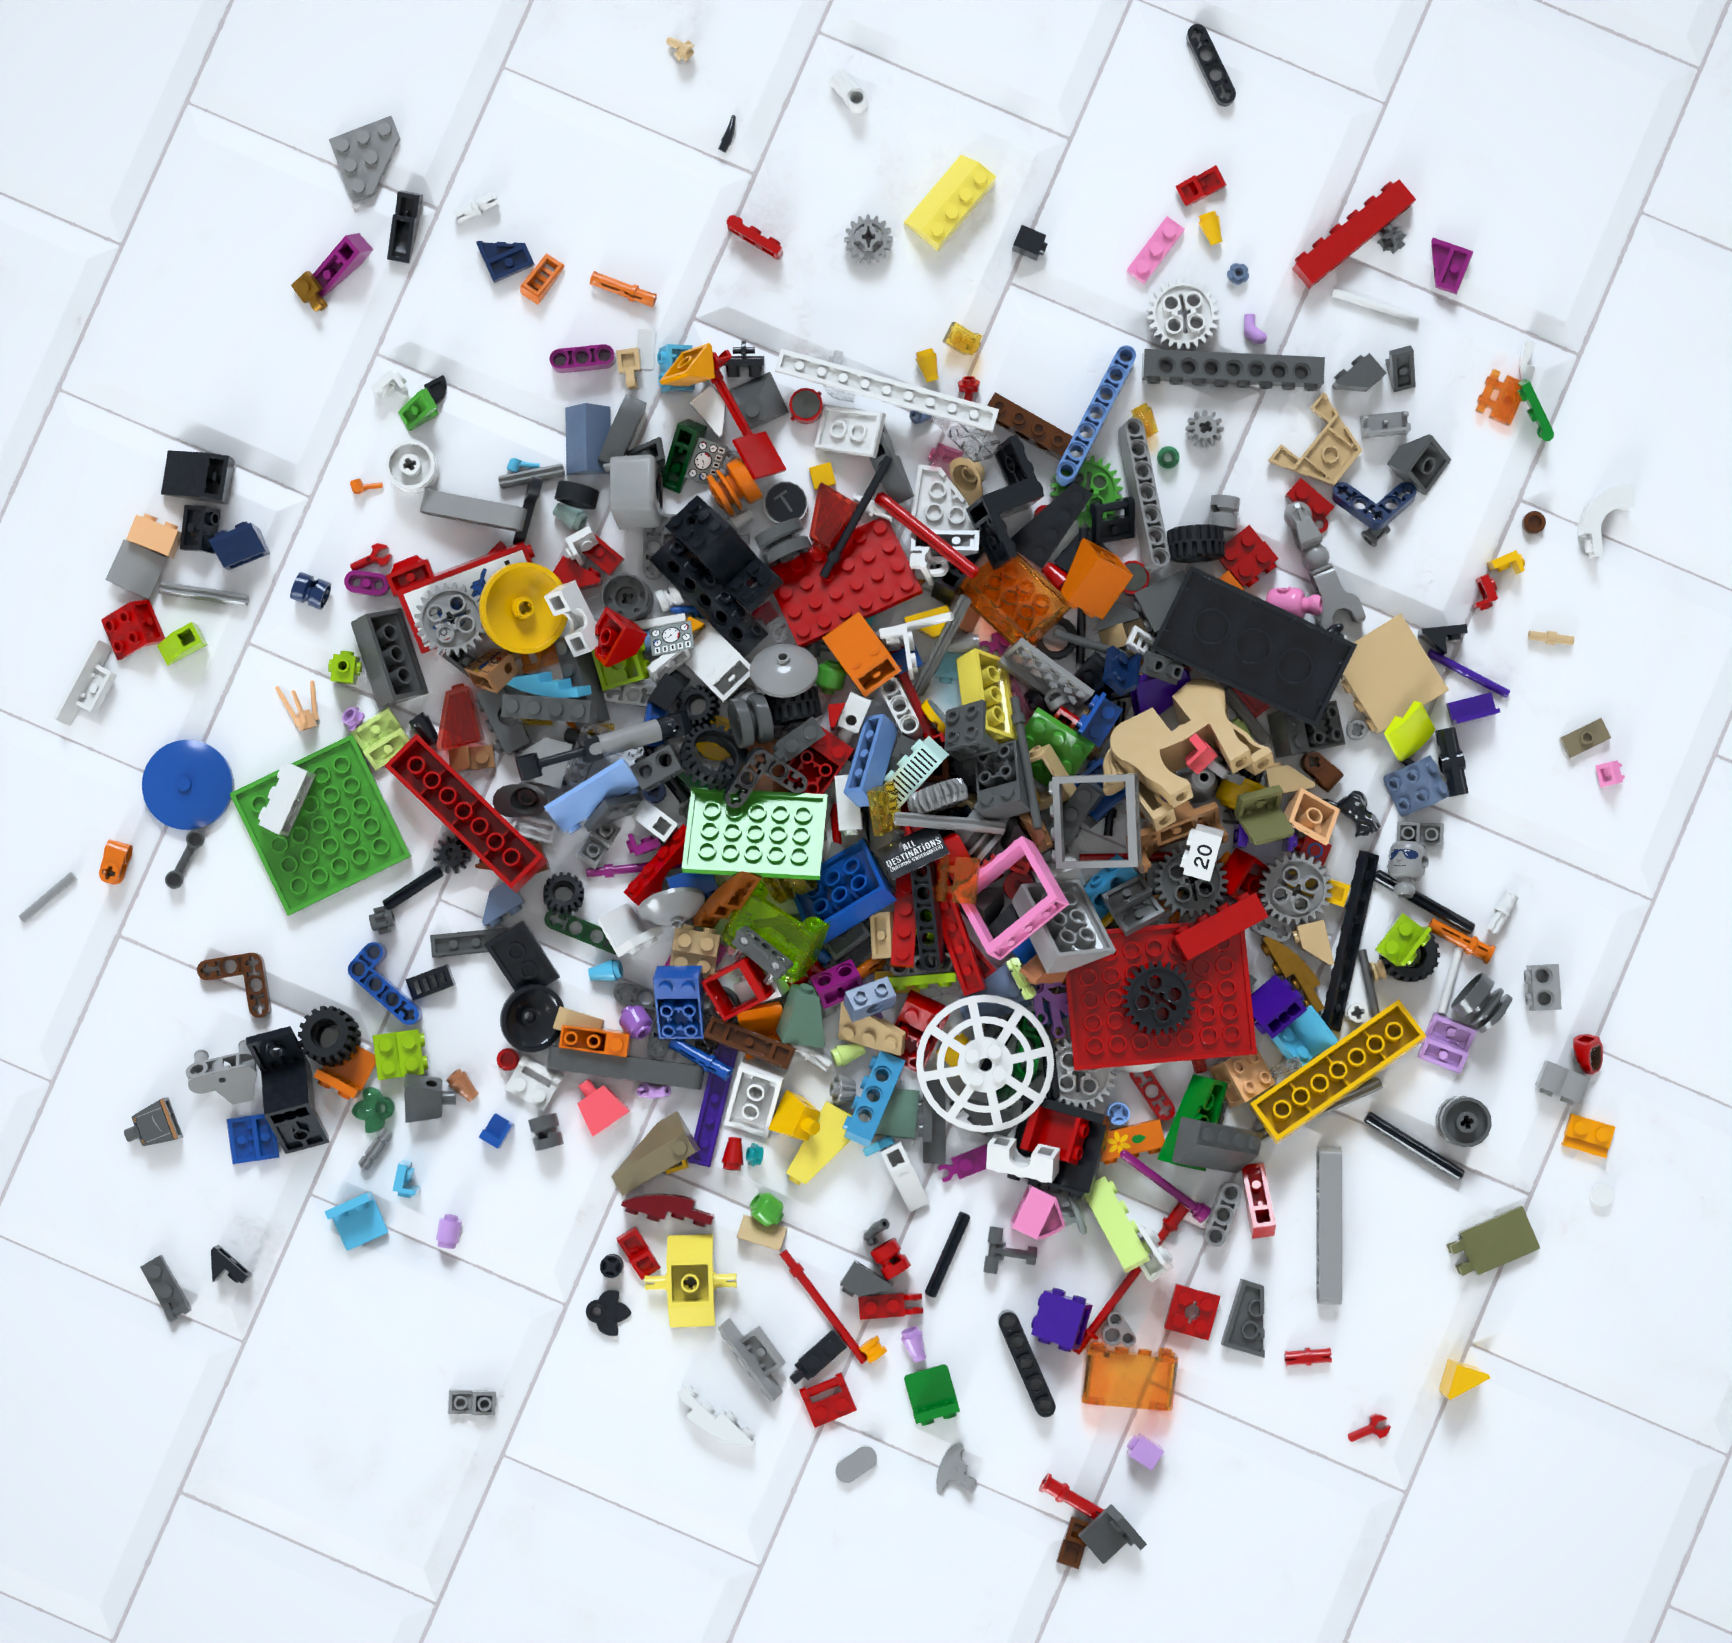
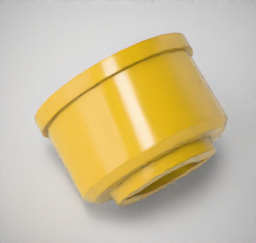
[1215,778,1265,810]

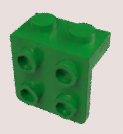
[904,1364,960,1426]

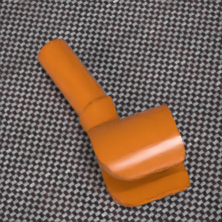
[350,478,383,494]

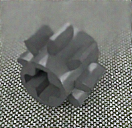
[1377,224,1407,254]
[369,906,396,934]

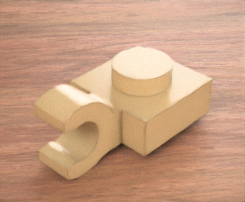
[616,347,642,390]

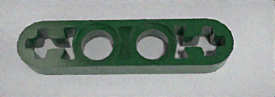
[544,910,617,955]

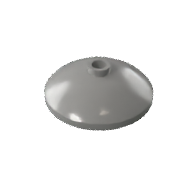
[750,644,818,698]
[638,887,706,927]

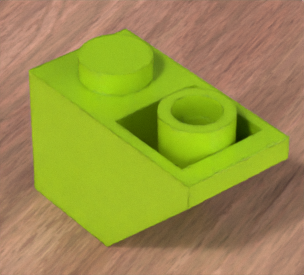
[157,622,208,666]

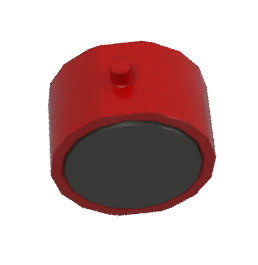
[789,388,823,425]
[1122,560,1150,596]

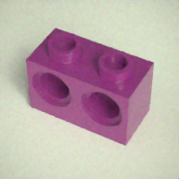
[810,959,864,1009]

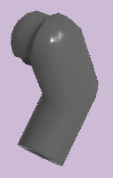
[863,1218,890,1246]

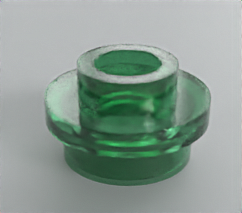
[1157,446,1180,469]

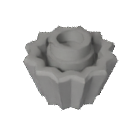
[829,1074,856,1106]

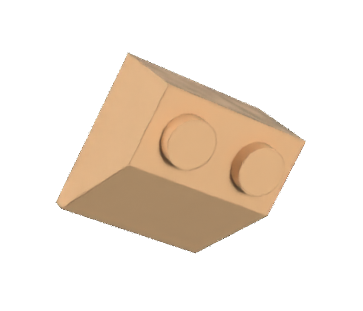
[1284,788,1340,845]

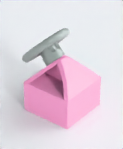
[1010,1184,1087,1240]

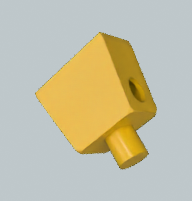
[768,1090,820,1141]

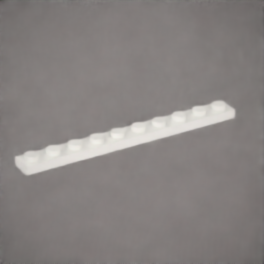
[775,349,999,433]

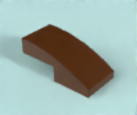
[1056,1517,1090,1569]

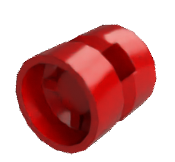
[1003,871,1033,900]
[870,1237,911,1280]

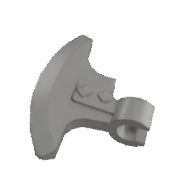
[936,1442,977,1491]

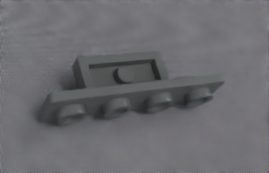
[918,1079,946,1163]

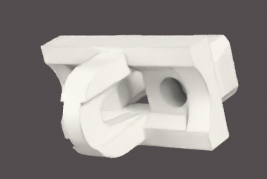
[909,547,949,586]

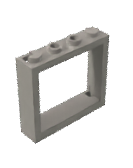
[1049,773,1142,869]

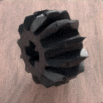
[433,836,472,874]

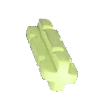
[1006,957,1036,1000]

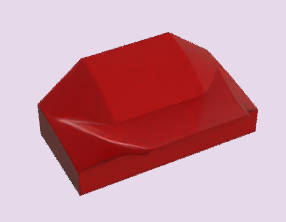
[385,555,434,597]

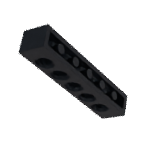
[650,535,768,658]

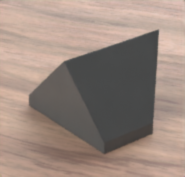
[958,887,1004,928]

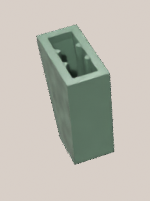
[776,983,825,1048]

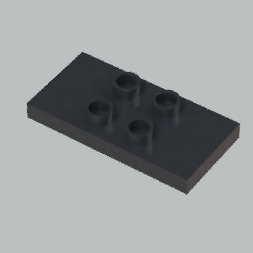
[1151,565,1357,727]

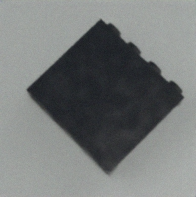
[1007,1095,1112,1200]

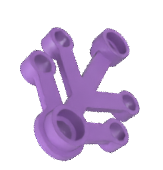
[1030,982,1069,1038]

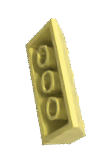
[904,155,996,251]
[956,648,1017,743]

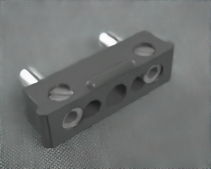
[731,926,794,985]

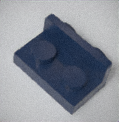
[1103,645,1142,697]

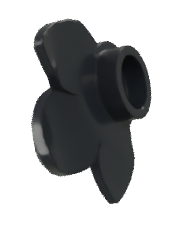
[586,1290,632,1336]

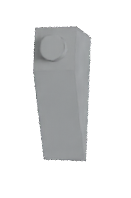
[911,530,979,560]

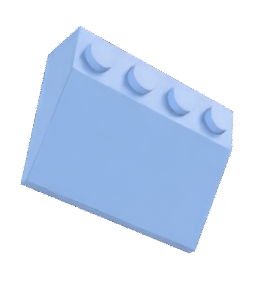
[544,758,640,834]

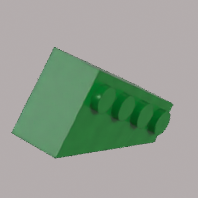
[1157,1074,1228,1171]

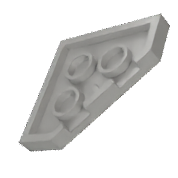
[328,116,400,203]

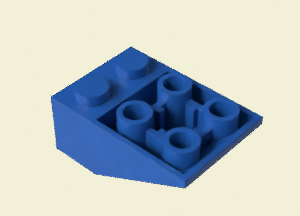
[653,966,704,1039]

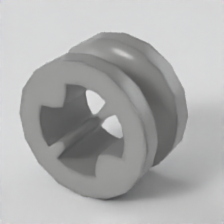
[1346,720,1368,740]

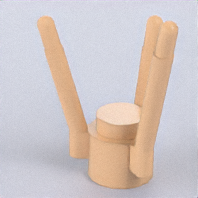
[275,680,319,731]

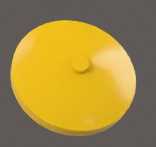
[479,562,568,654]

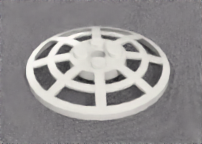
[916,994,1054,1132]

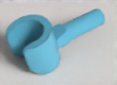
[507,458,540,473]

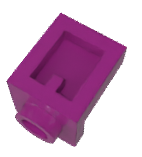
[626,833,662,857]

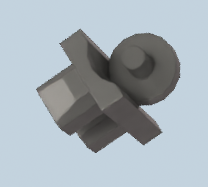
[1139,651,1184,685]

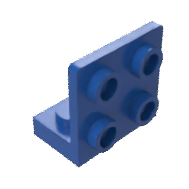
[1075,692,1123,748]

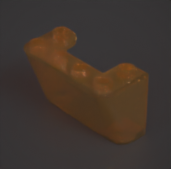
[1080,1342,1179,1411]

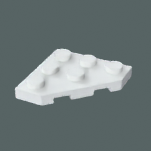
[909,464,975,532]

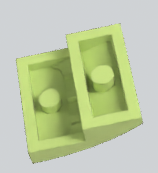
[350,706,410,771]

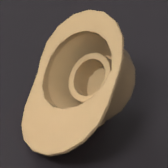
[949,457,985,506]

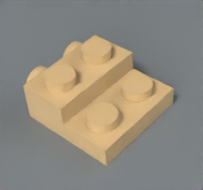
[669,924,721,978]

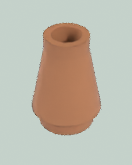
[446,1068,479,1102]

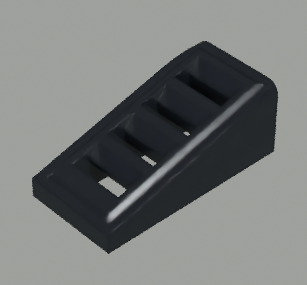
[405,964,456,1001]

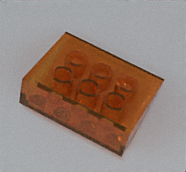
[958,553,1071,650]

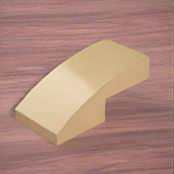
[553,1006,604,1031]

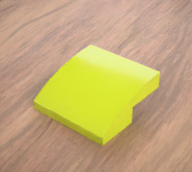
[1384,701,1436,761]

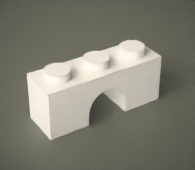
[544,580,598,657]
[986,1134,1060,1183]

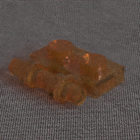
[1475,369,1521,426]
[935,855,980,905]

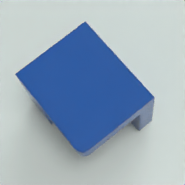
[478,1113,514,1149]

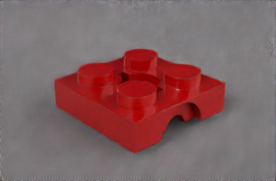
[1164,1283,1221,1341]

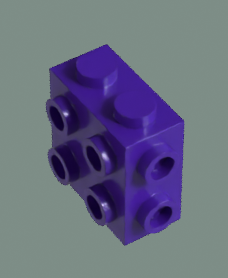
[1251,975,1307,1039]
[1031,1287,1093,1352]

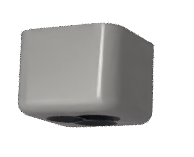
[603,454,663,530]

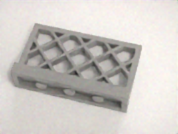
[997,637,1095,714]

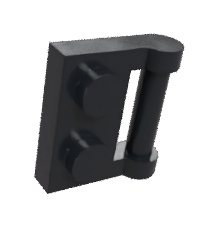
[1089,497,1135,544]

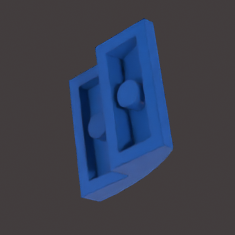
[226,1114,280,1164]

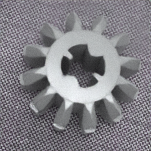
[1185,409,1224,449]

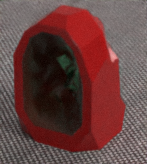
[1573,1034,1603,1075]

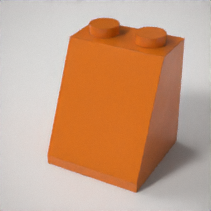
[1061,538,1133,620]

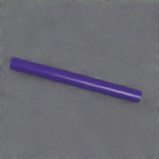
[1427,649,1510,698]

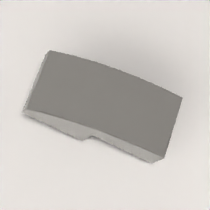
[1397,822,1444,846]
[576,823,621,870]
[447,1389,496,1415]

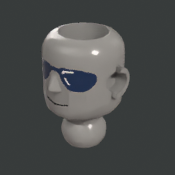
[1386,841,1429,898]

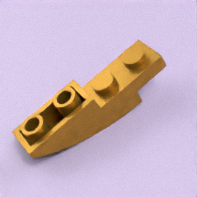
[1260,936,1325,1013]

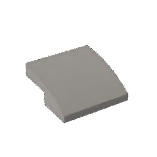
[105,539,168,599]

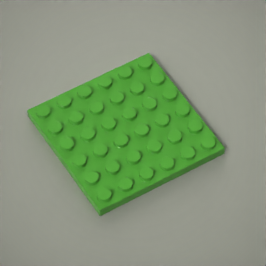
[229,734,412,916]

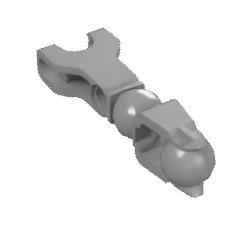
[1284,501,1366,630]

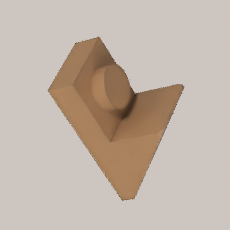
[448,745,496,772]

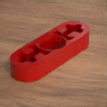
[1129,1070,1175,1121]

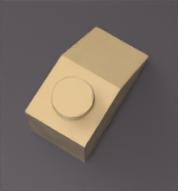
[1264,762,1316,794]
[1292,920,1334,965]

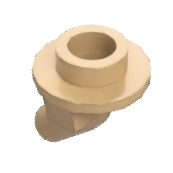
[666,37,695,62]

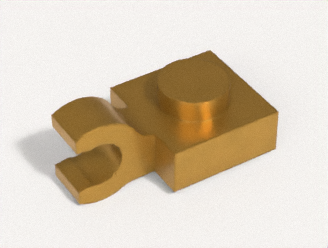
[291,271,328,312]

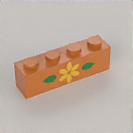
[1100,1118,1165,1165]

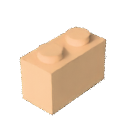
[126,513,181,559]

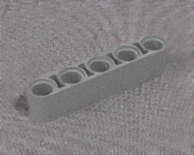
[420,489,527,532]

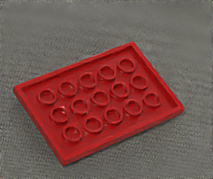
[769,518,923,648]

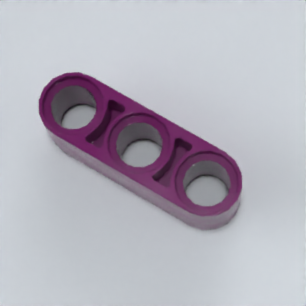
[549,344,616,373]

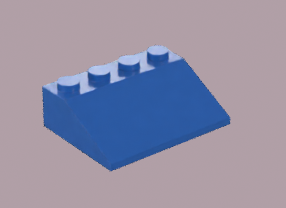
[787,838,897,947]

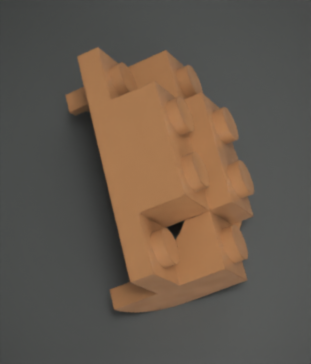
[1125,800,1228,874]

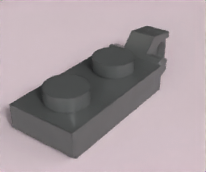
[772,716,826,763]

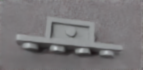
[718,1318,786,1402]

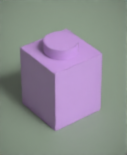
[1126,1433,1164,1471]

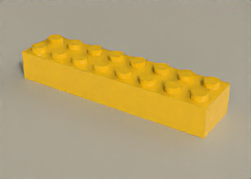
[1249,999,1426,1145]

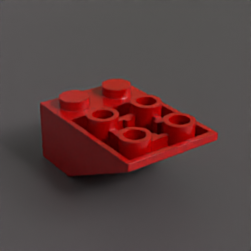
[781,726,854,794]
[886,990,950,1072]

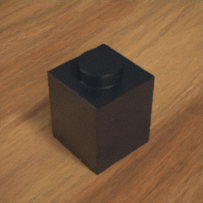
[1012,225,1048,261]

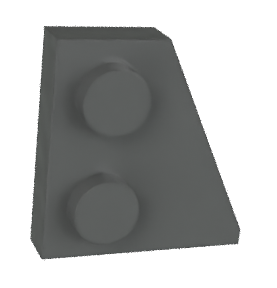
[584,793,642,832]

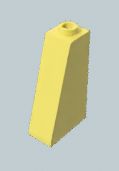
[786,1100,864,1185]

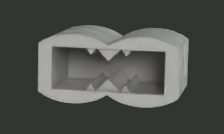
[1535,1060,1591,1106]

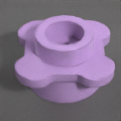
[342,706,365,731]

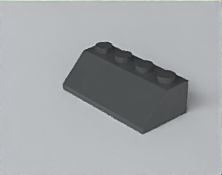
[350,608,429,708]
[1172,1116,1263,1173]

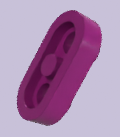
[344,570,390,597]

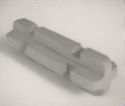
[358,1128,392,1170]

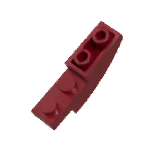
[621,1193,714,1227]

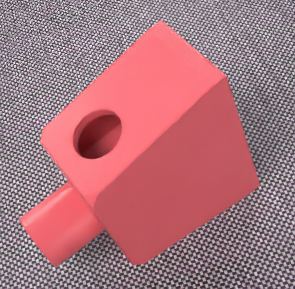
[577,1079,630,1136]

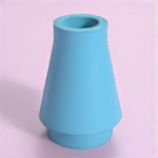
[588,959,623,981]

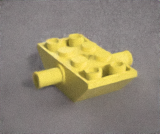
[645,1234,737,1327]

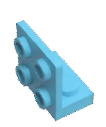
[1268,1005,1338,1071]
[324,1191,388,1251]

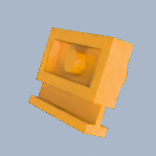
[1561,1113,1616,1158]

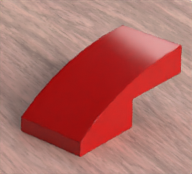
[1175,165,1227,206]
[616,1226,661,1280]

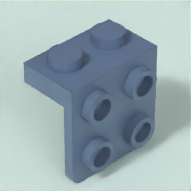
[1383,755,1450,817]

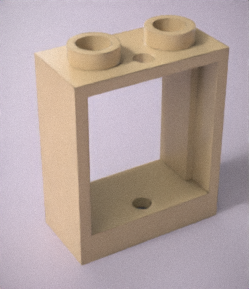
[1029,744,1077,811]

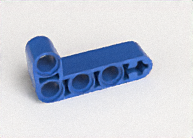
[348,942,422,1025]

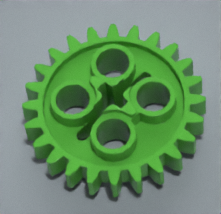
[1050,455,1123,529]

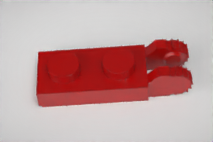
[726,215,783,260]
[858,1292,923,1320]

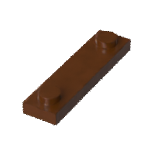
[703,1015,797,1070]

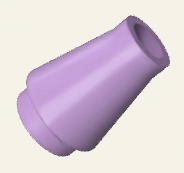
[901,1326,926,1362]

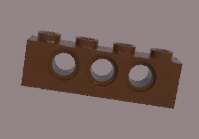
[987,392,1073,460]

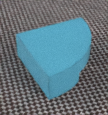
[863,1137,895,1157]

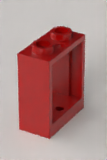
[701,956,775,1021]

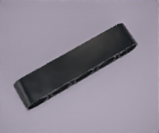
[910,861,946,972]
[997,1309,1056,1417]

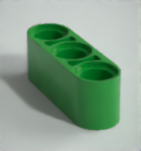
[1013,1011,1044,1079]

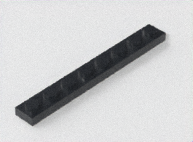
[1321,850,1379,1032]

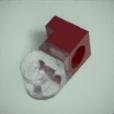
[750,601,789,643]

